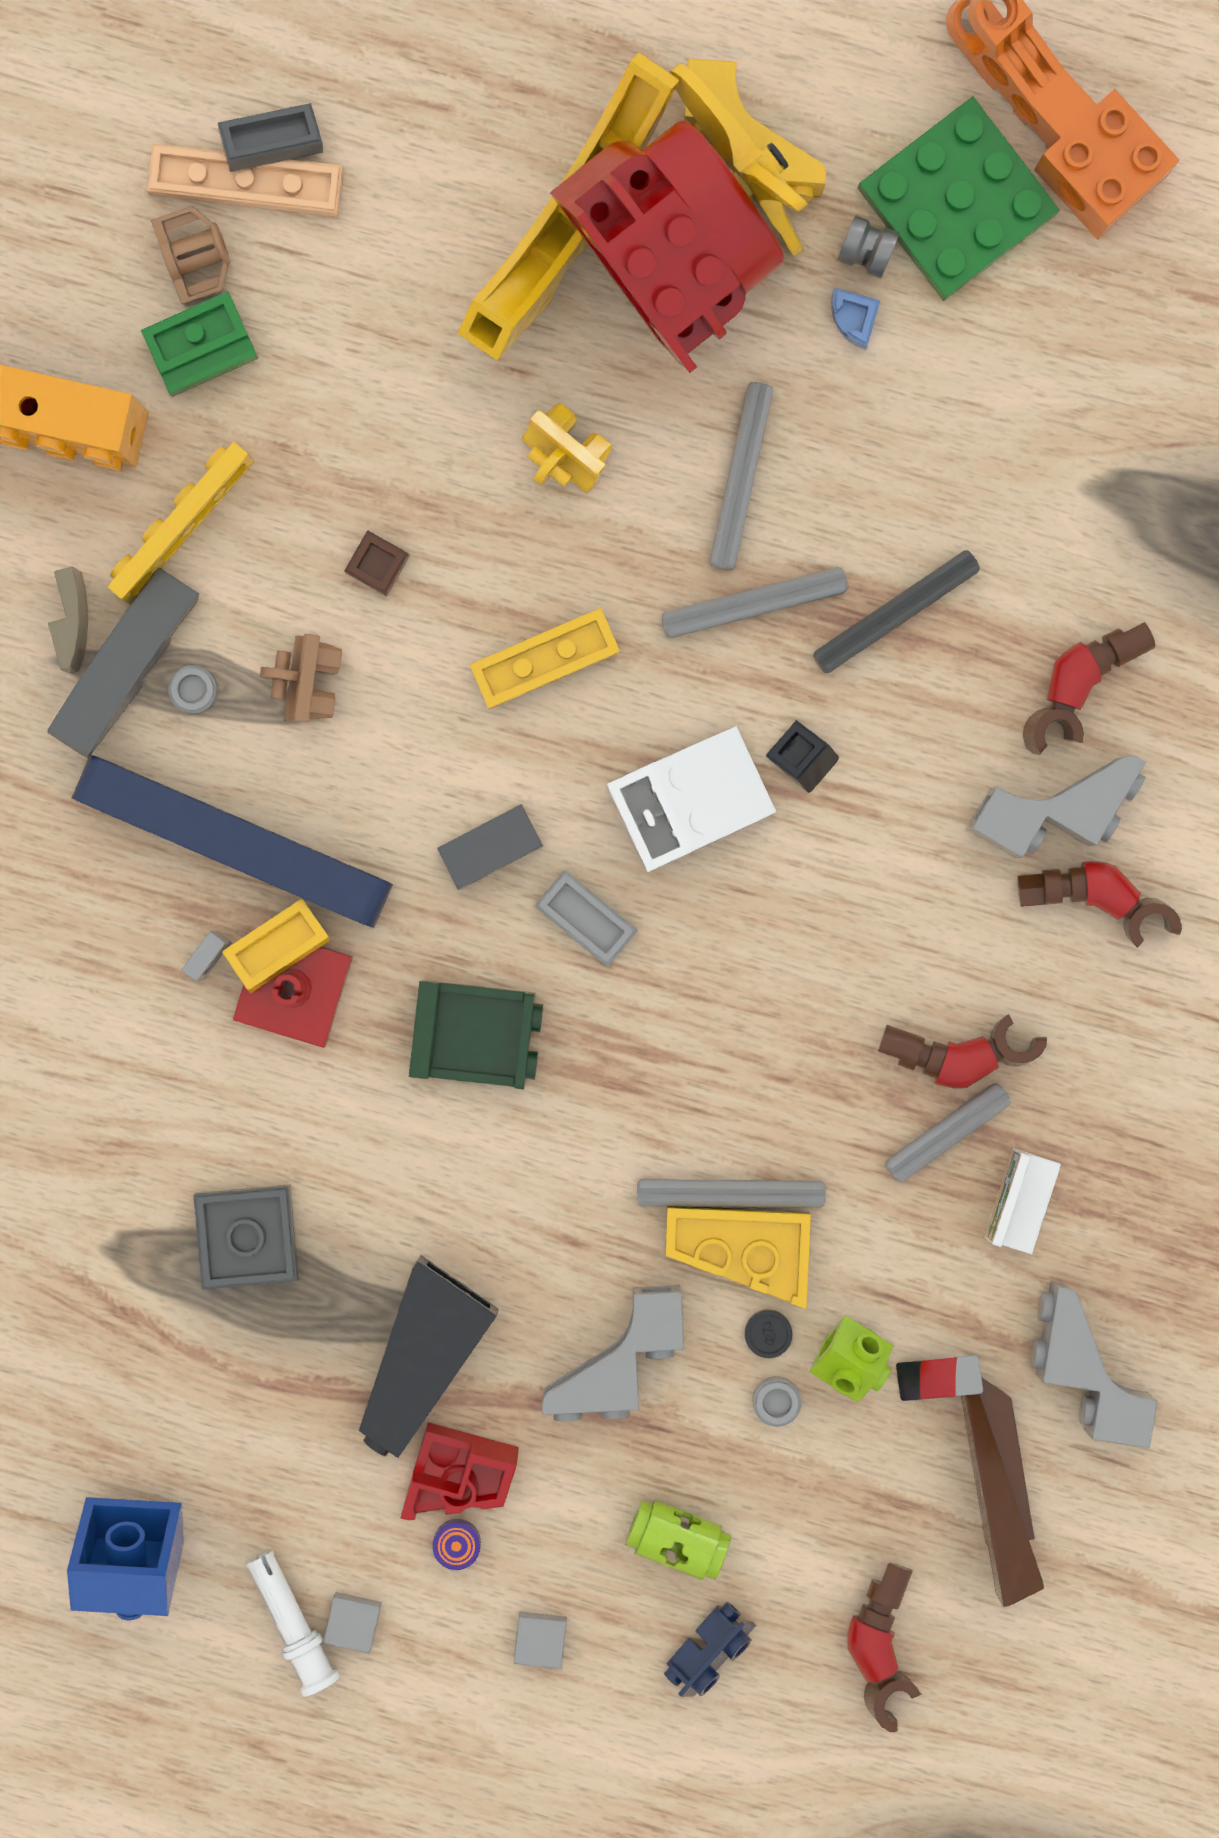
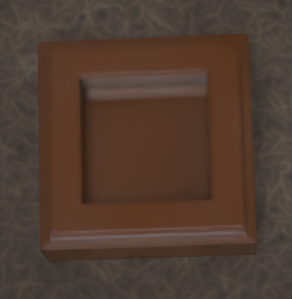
[344,530,410,597]

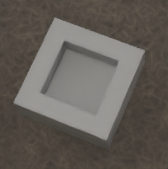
[181,931,232,982]
[323,1592,382,1654]
[514,1611,567,1669]

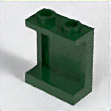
[409,980,543,1090]

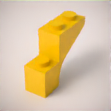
[684,58,826,202]

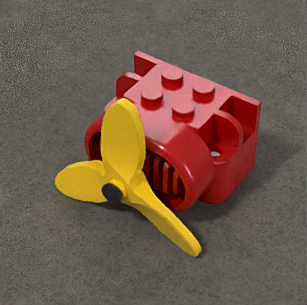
[550,63,809,373]

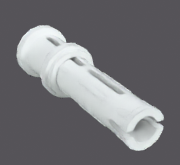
[245,1549,341,1697]

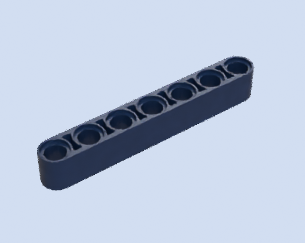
[72,754,393,928]

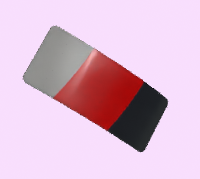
[896,1355,983,1401]

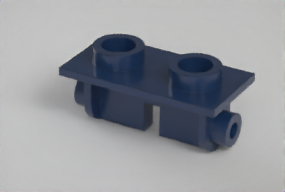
[664,1602,757,1697]

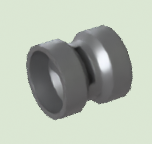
[837,215,900,278]

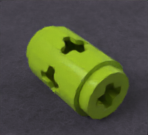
[625,1500,731,1580]

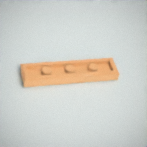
[147,143,344,217]

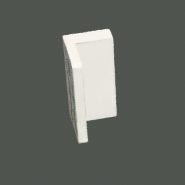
[984,1148,1061,1255]

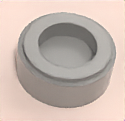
[168,665,218,714]
[753,1376,801,1427]

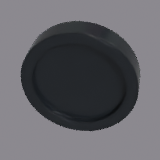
[745,1309,792,1358]

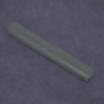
[813,550,980,673]

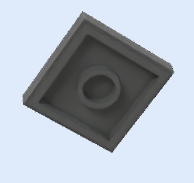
[193,1184,299,1290]

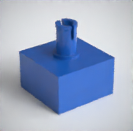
[67,1497,184,1621]

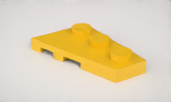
[665,1206,811,1310]

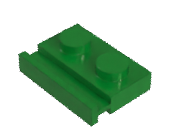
[141,291,259,397]

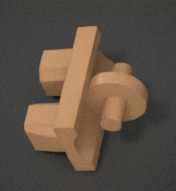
[260,634,342,723]

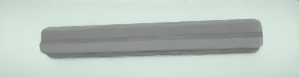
[710,382,773,570]
[661,567,847,638]
[637,1179,826,1208]

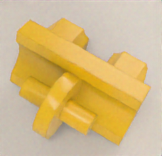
[521,403,612,494]

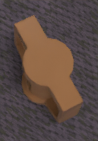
[151,206,230,304]

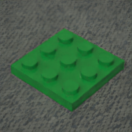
[857,96,1060,301]

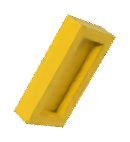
[222,899,330,994]

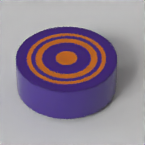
[433,1519,481,1570]

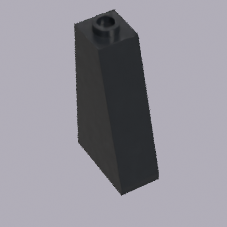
[359,1255,499,1458]

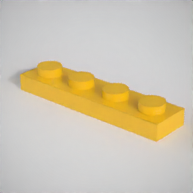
[107,441,254,605]

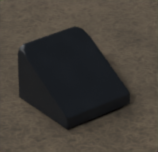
[766,720,839,793]

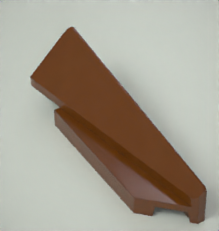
[961,1377,1044,1607]

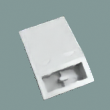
[607,726,776,873]

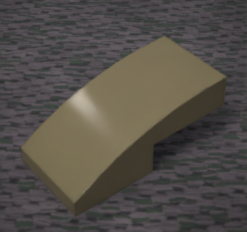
[48,566,88,674]

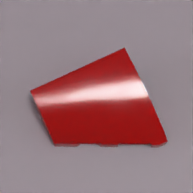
[400,1422,519,1521]

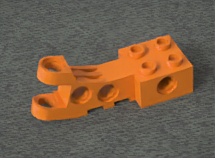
[946,0,1180,240]

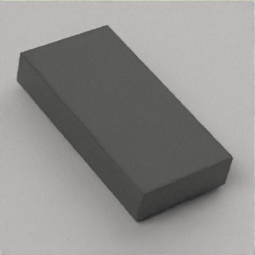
[218,103,323,172]

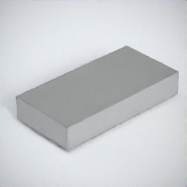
[535,870,638,967]

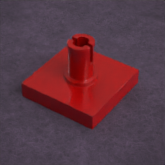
[233,947,353,1048]

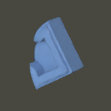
[831,288,880,350]

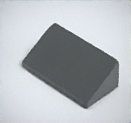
[437,804,543,890]

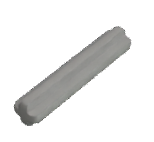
[885,1083,1011,1183]

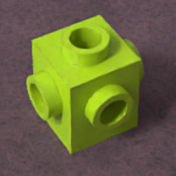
[809,1315,894,1403]

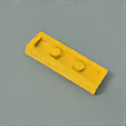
[469,608,620,710]

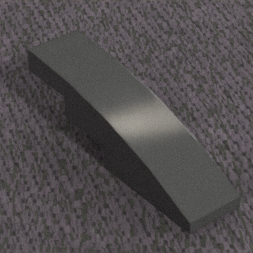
[48,568,199,759]

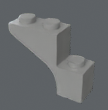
[967,755,1146,858]
[1031,1281,1157,1448]
[542,1285,684,1422]

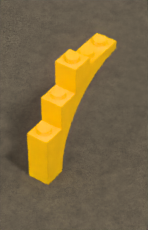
[457,52,680,361]

